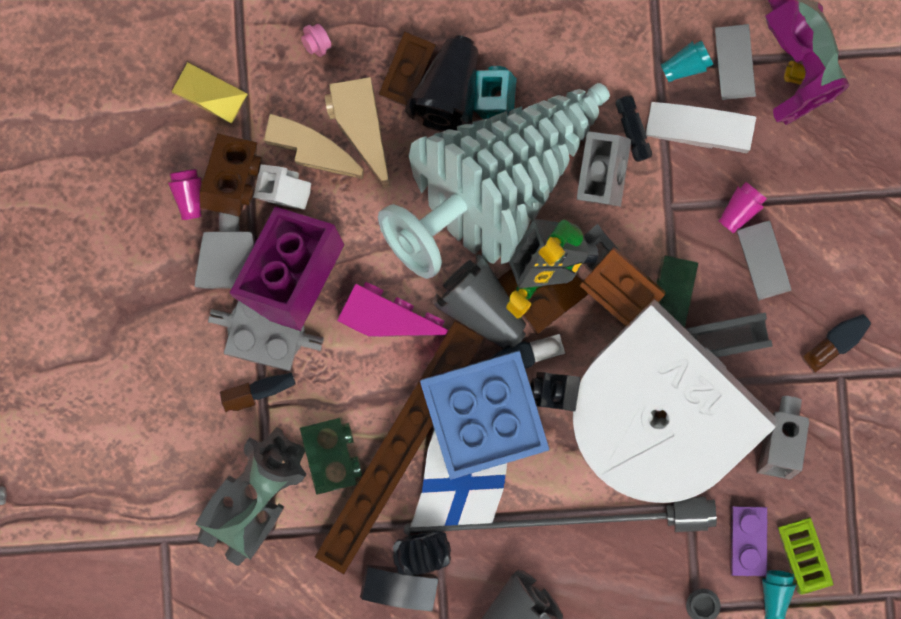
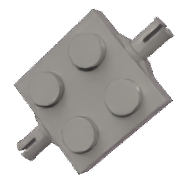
[208,300,324,372]

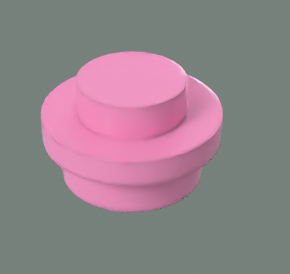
[301,24,331,57]

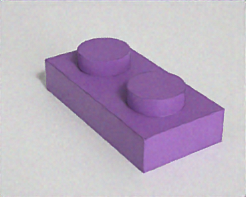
[731,506,767,576]

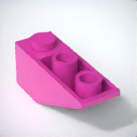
[337,282,448,337]

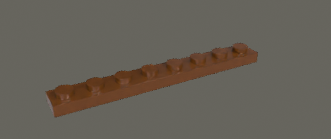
[315,321,484,575]

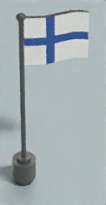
[404,430,717,536]

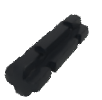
[615,95,652,162]

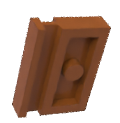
[580,247,666,326]

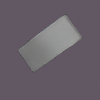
[715,24,756,100]
[737,220,791,301]

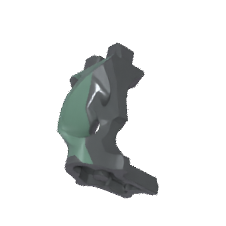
[195,427,307,566]

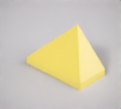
[172,62,248,124]

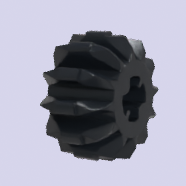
[392,531,451,576]

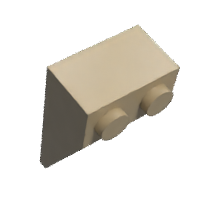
[325,77,390,188]

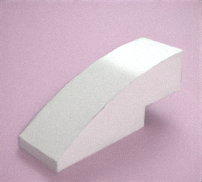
[646,102,756,154]

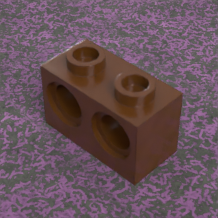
[200,133,262,217]

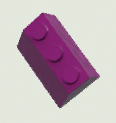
[229,207,344,331]

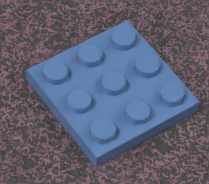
[420,350,550,480]

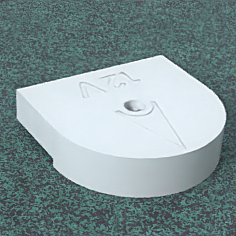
[573,299,778,503]

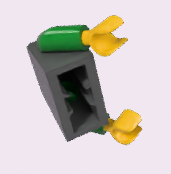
[506,219,598,319]

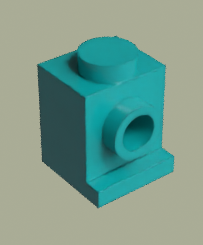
[473,66,517,120]

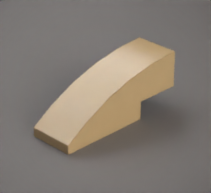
[264,114,364,179]

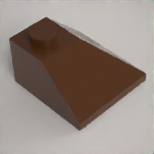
[498,268,588,335]

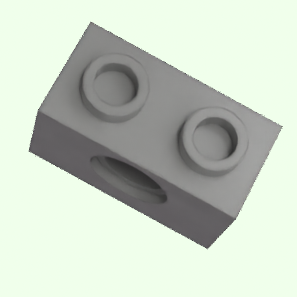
[577,131,631,207]

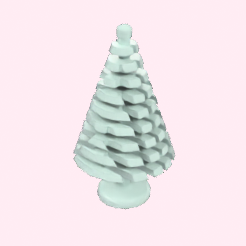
[378,83,610,279]

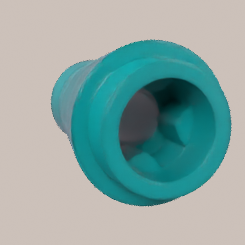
[660,40,714,83]
[762,570,797,619]

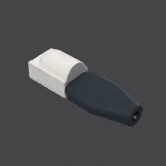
[489,334,565,369]

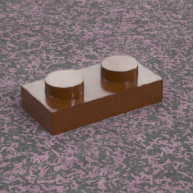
[379,31,436,107]

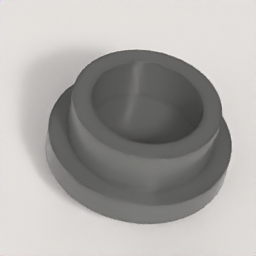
[686,588,721,619]

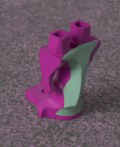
[765,0,849,125]

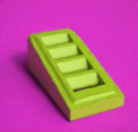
[777,517,834,595]

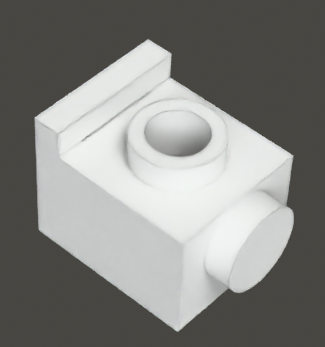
[253,164,311,210]

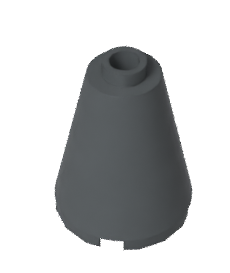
[432,254,526,348]
[482,569,563,619]

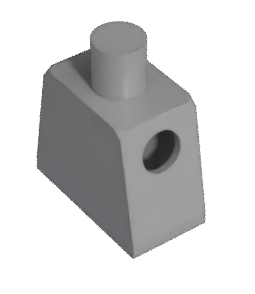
[195,212,256,289]
[757,396,809,480]

